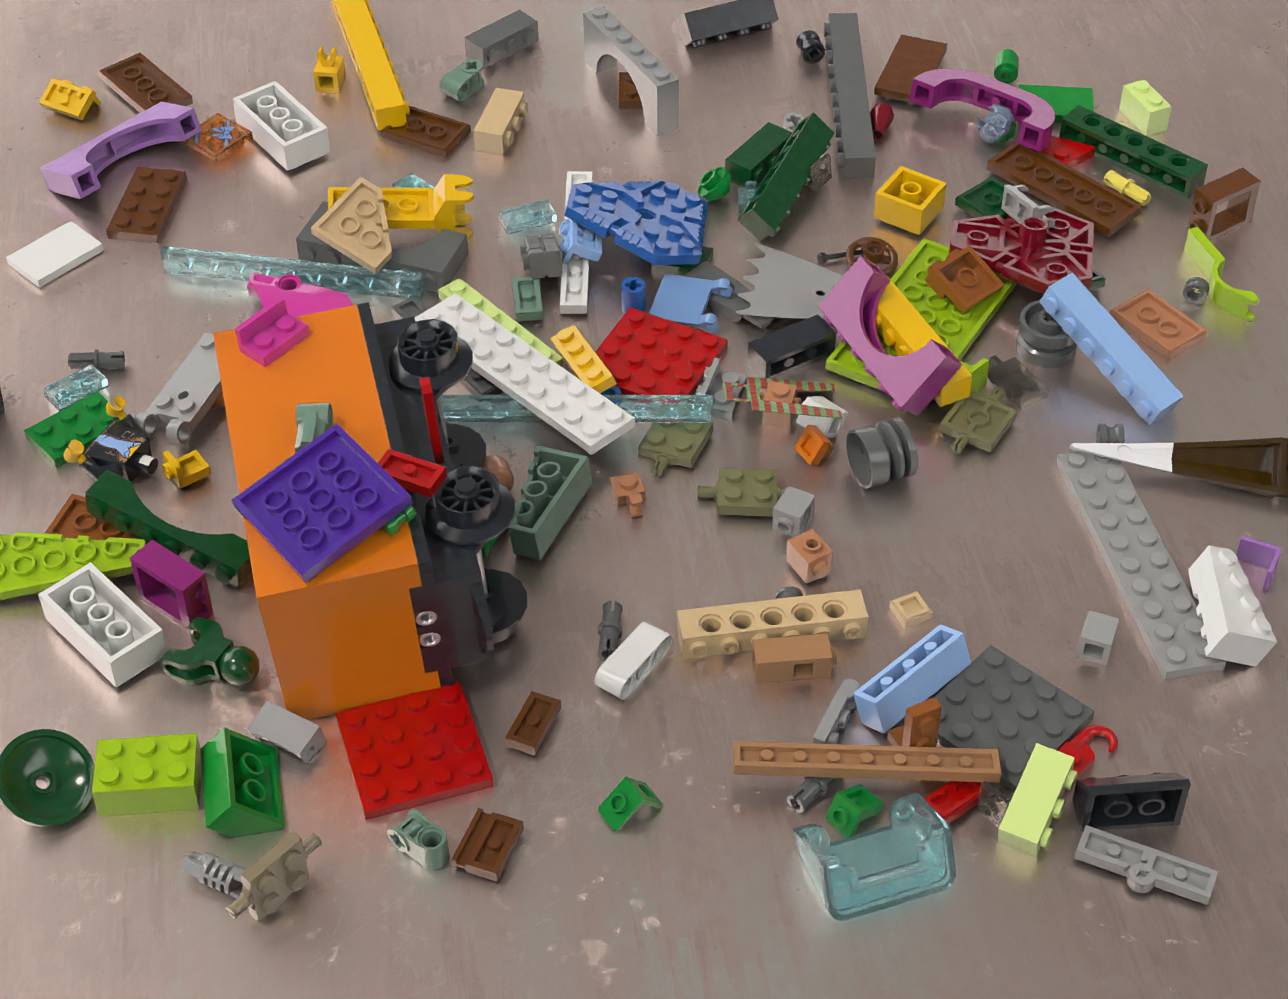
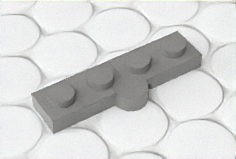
[1074,825,1219,905]

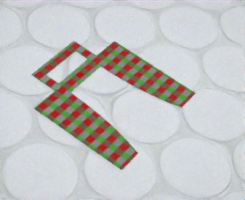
[723,376,842,418]

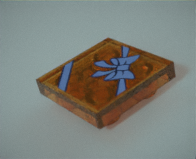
[182,113,253,162]

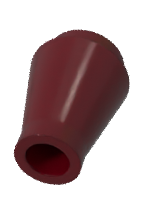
[870,103,894,140]

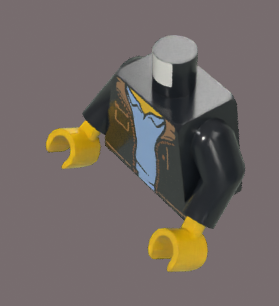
[64,395,158,482]

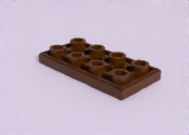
[874,34,947,104]

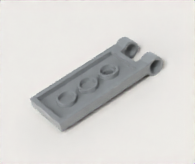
[134,332,222,444]

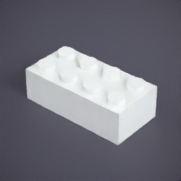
[233,81,330,171]
[38,562,168,688]

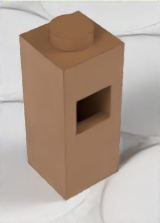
[752,633,837,684]

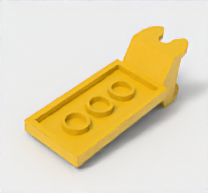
[328,174,474,240]

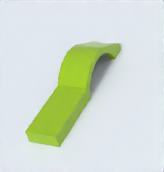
[1184,227,1260,322]

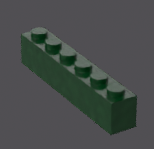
[738,112,834,241]

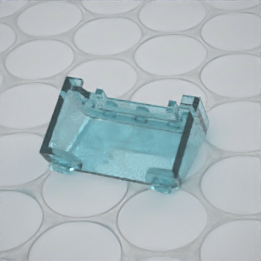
[793,792,956,921]

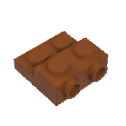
[925,245,1004,314]

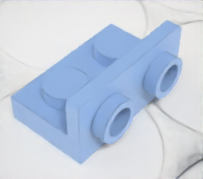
[559,218,602,264]

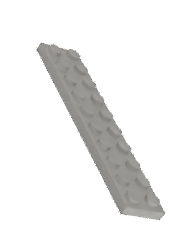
[1056,451,1226,681]

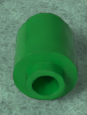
[994,49,1019,84]

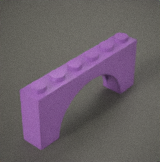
[40,102,202,199]

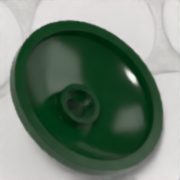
[0,729,95,827]

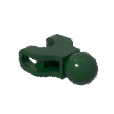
[160,617,260,685]

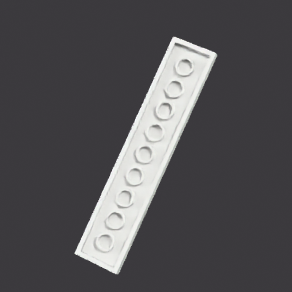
[415,293,635,455]

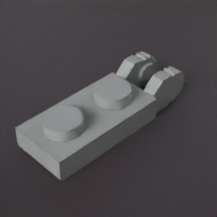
[812,678,860,744]

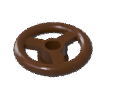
[846,237,898,276]

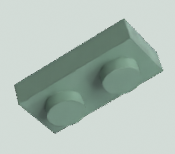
[512,277,543,321]

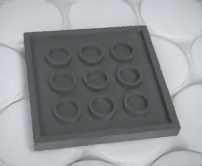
[935,645,1095,794]

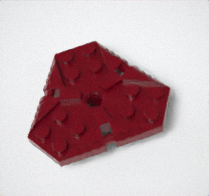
[949,207,1094,293]

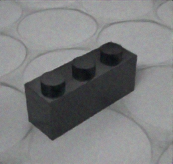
[747,314,836,379]

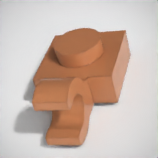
[610,472,646,517]

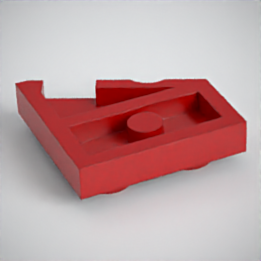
[1042,135,1095,168]

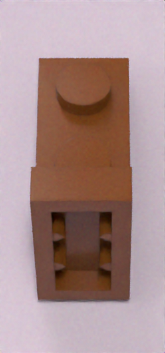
[887,697,942,786]

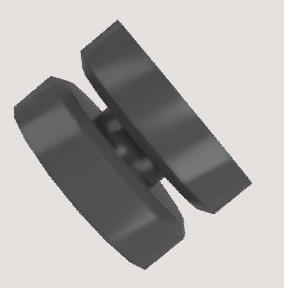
[1016,300,1077,368]

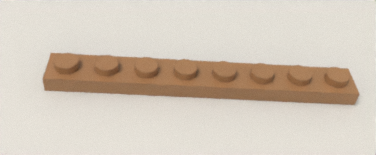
[733,741,1001,783]

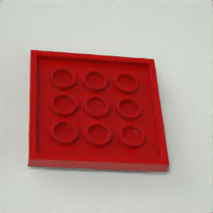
[595,307,728,414]
[335,681,494,820]

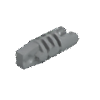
[181,851,247,899]

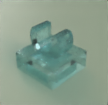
[737,181,757,213]

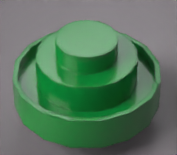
[697,166,732,202]

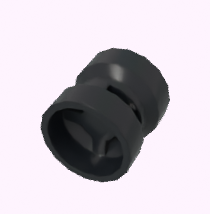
[796,30,825,64]

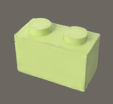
[1119,80,1172,136]

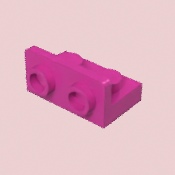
[235,297,310,367]

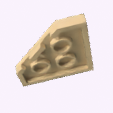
[311,177,392,275]

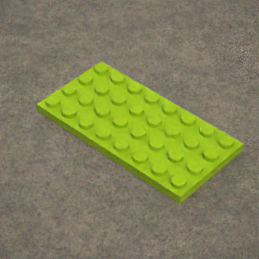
[825,238,1017,408]

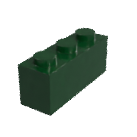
[725,122,792,191]

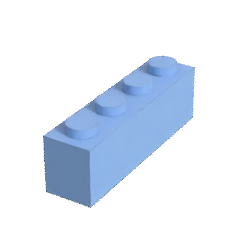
[853,624,971,734]

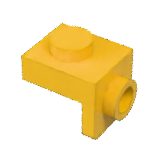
[162,450,211,489]

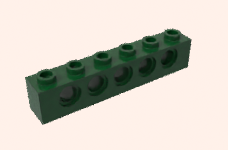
[1059,105,1208,199]

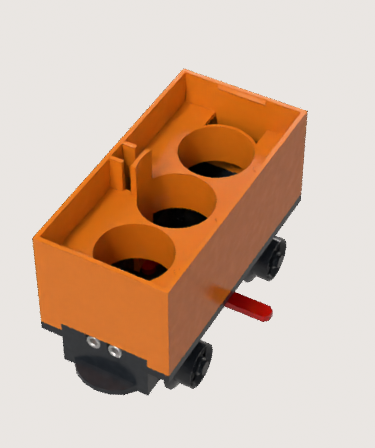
[213,302,527,720]

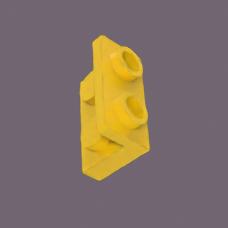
[39,78,101,121]

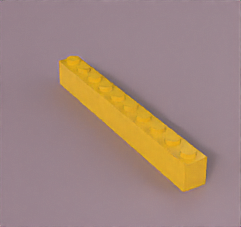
[331,0,410,130]

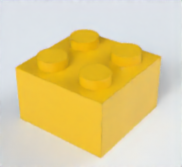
[874,166,947,235]

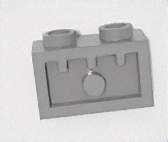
[696,358,747,420]

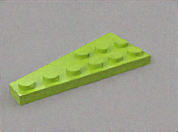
[0,532,146,600]

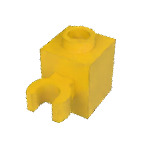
[313,46,346,93]

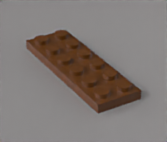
[987,141,1142,237]

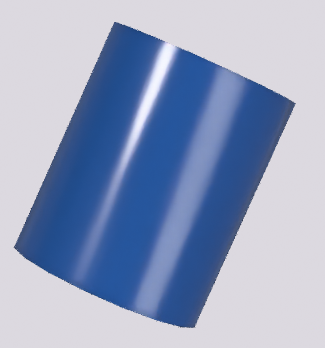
[621,277,646,313]

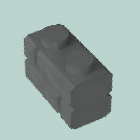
[520,234,562,279]

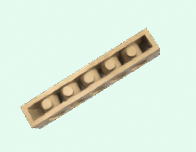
[677,589,868,659]

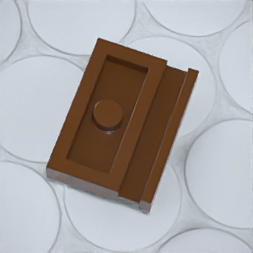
[451,808,524,881]

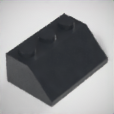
[1072,773,1191,832]

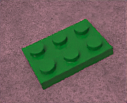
[24,391,120,468]

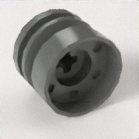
[846,417,918,489]

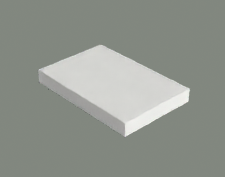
[6,221,104,288]

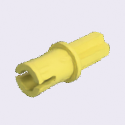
[1103,170,1151,206]

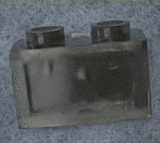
[987,355,1049,409]

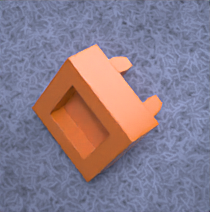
[794,425,835,466]

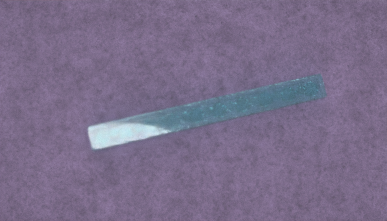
[160,246,424,300]
[441,395,713,423]

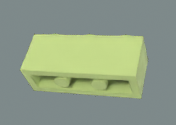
[998,743,1078,857]

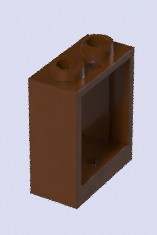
[1187,167,1261,241]

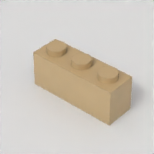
[473,88,528,155]

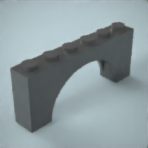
[296,201,469,292]

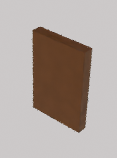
[381,106,471,158]

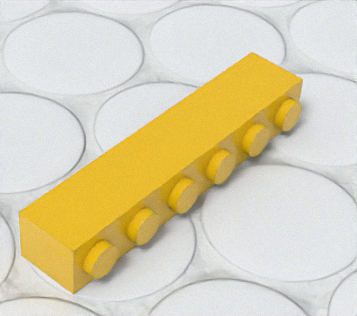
[876,276,972,407]

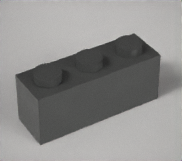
[464,9,539,69]

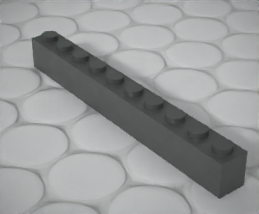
[823,13,876,178]

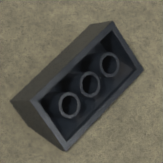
[671,0,779,48]

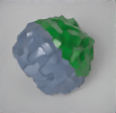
[977,104,1016,145]

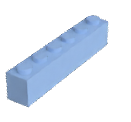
[1039,273,1184,426]

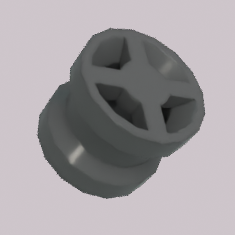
[1096,424,1125,443]

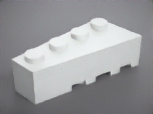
[1188,545,1277,666]

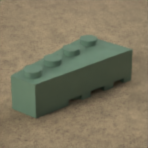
[508,445,593,560]

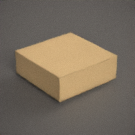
[890,591,933,629]

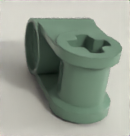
[439,59,484,102]
[387,808,450,870]

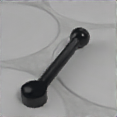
[817,250,864,264]

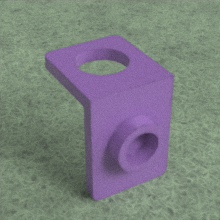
[1236,536,1282,591]

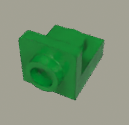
[826,784,885,838]

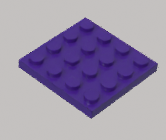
[231,424,413,583]

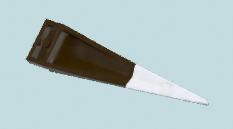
[1069,437,1288,498]

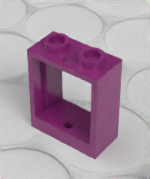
[130,540,214,631]

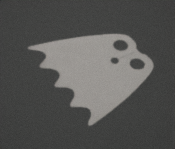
[735,244,843,319]

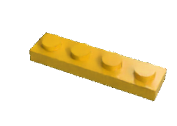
[550,325,617,393]

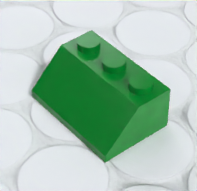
[200,727,285,838]

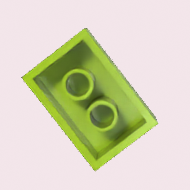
[92,733,202,817]

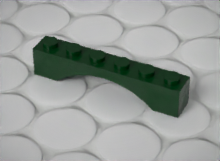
[85,470,252,589]

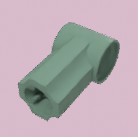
[295,403,333,453]

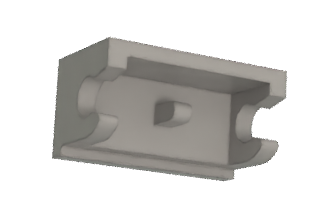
[1001,184,1055,228]
[247,701,327,763]

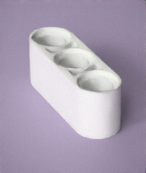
[594,621,673,700]

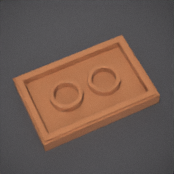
[1109,289,1208,361]

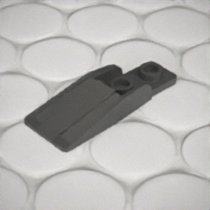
[684,261,777,328]

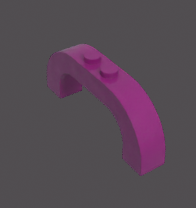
[910,69,1055,152]

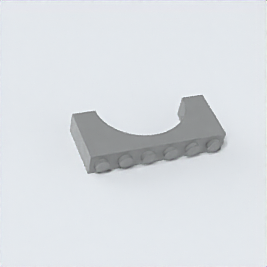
[583,6,679,136]

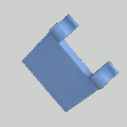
[649,274,733,333]

